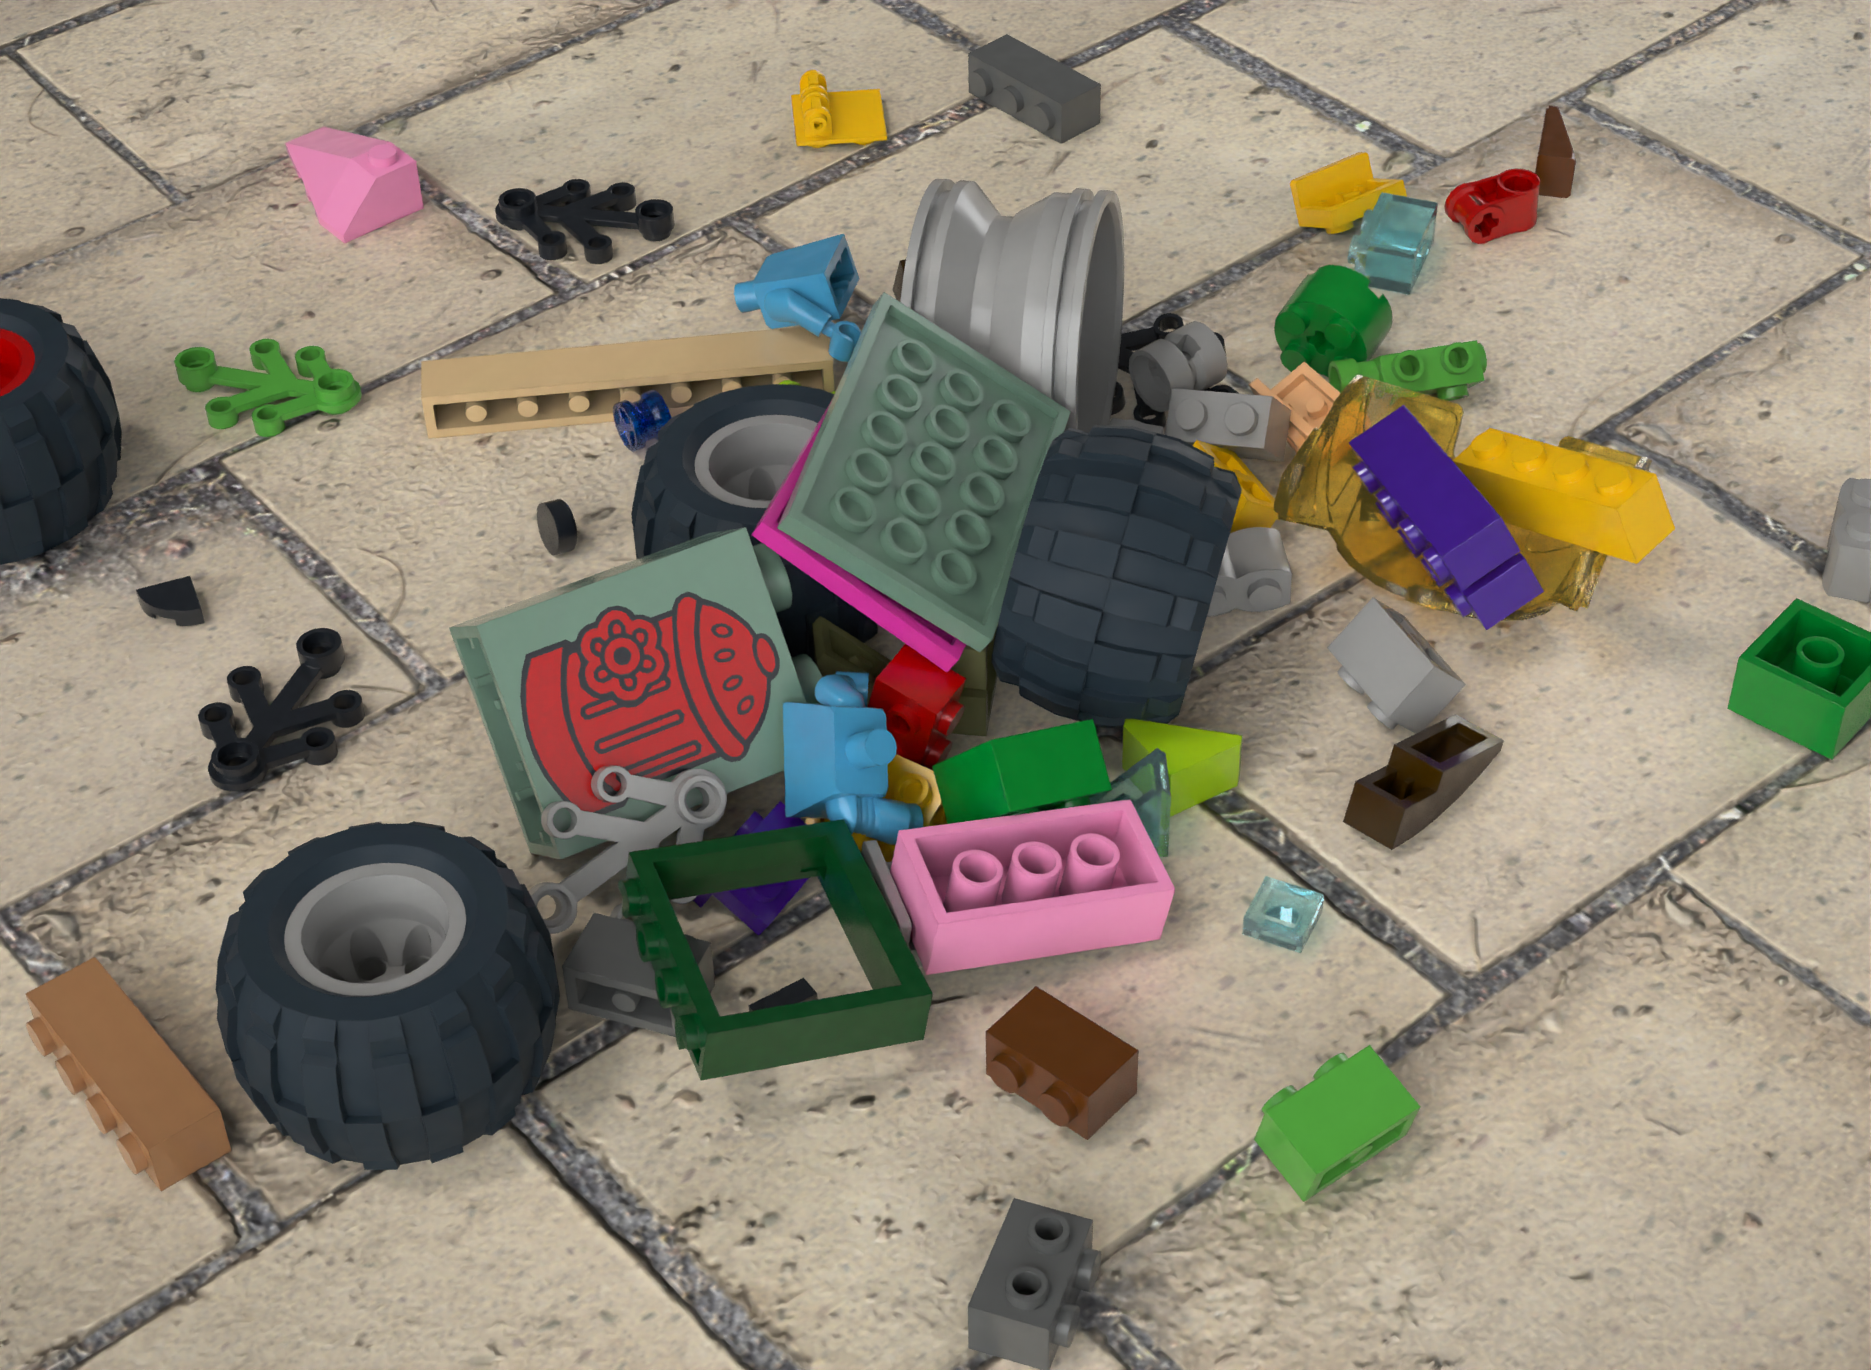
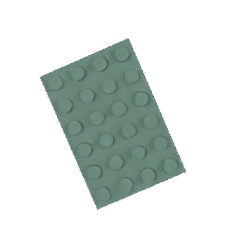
[777,292,1071,652]

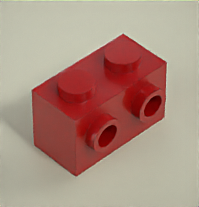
[867,644,966,770]

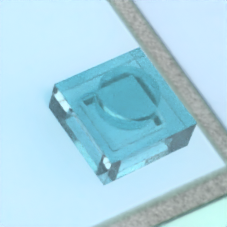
[1242,876,1324,953]

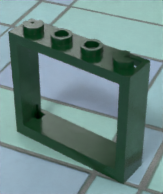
[618,819,933,1081]

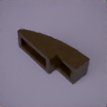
[1343,714,1504,850]

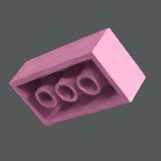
[890,799,1175,975]

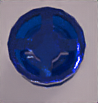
[613,389,672,452]

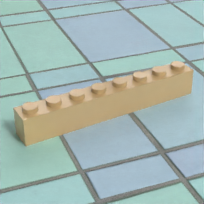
[421,327,834,439]

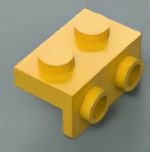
[1290,152,1407,234]

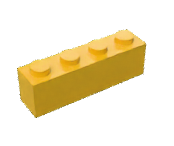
[1452,428,1675,564]

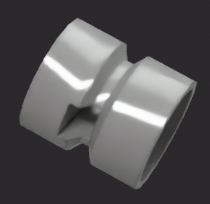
[1129,321,1228,412]

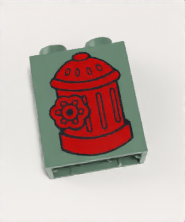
[449,527,822,859]

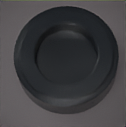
[537,499,578,555]

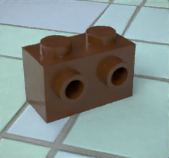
[986,986,1139,1140]

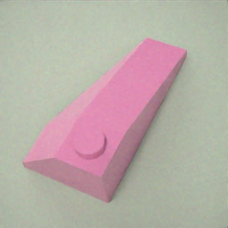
[285,127,424,243]

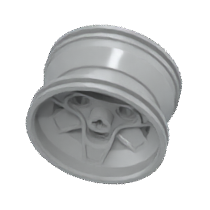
[900,179,1124,433]

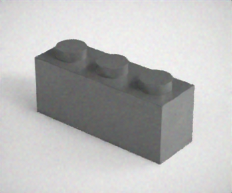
[968,34,1101,144]

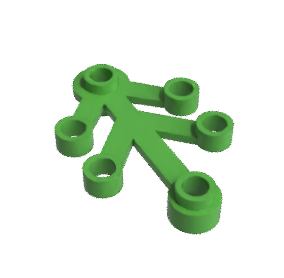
[174,339,362,437]

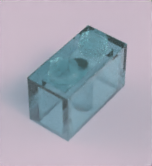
[1348,192,1438,295]

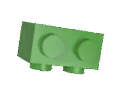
[1254,1045,1421,1202]

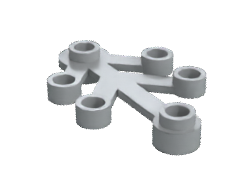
[529,765,727,934]

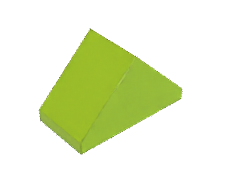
[1122,719,1243,817]

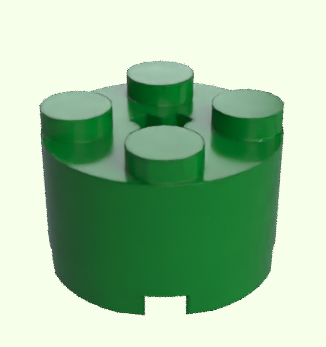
[1274,265,1393,377]

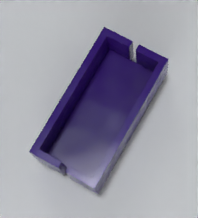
[1348,405,1544,630]

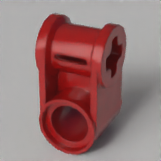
[1444,168,1540,244]

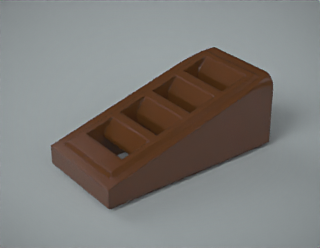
[1535,105,1576,198]

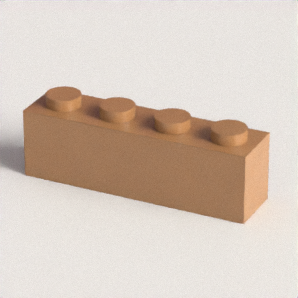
[25,957,232,1191]

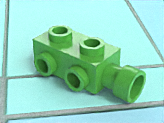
[1328,340,1487,410]

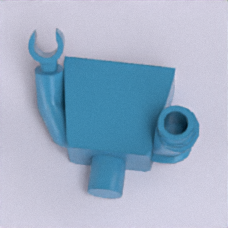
[734,234,861,362]
[783,671,923,845]

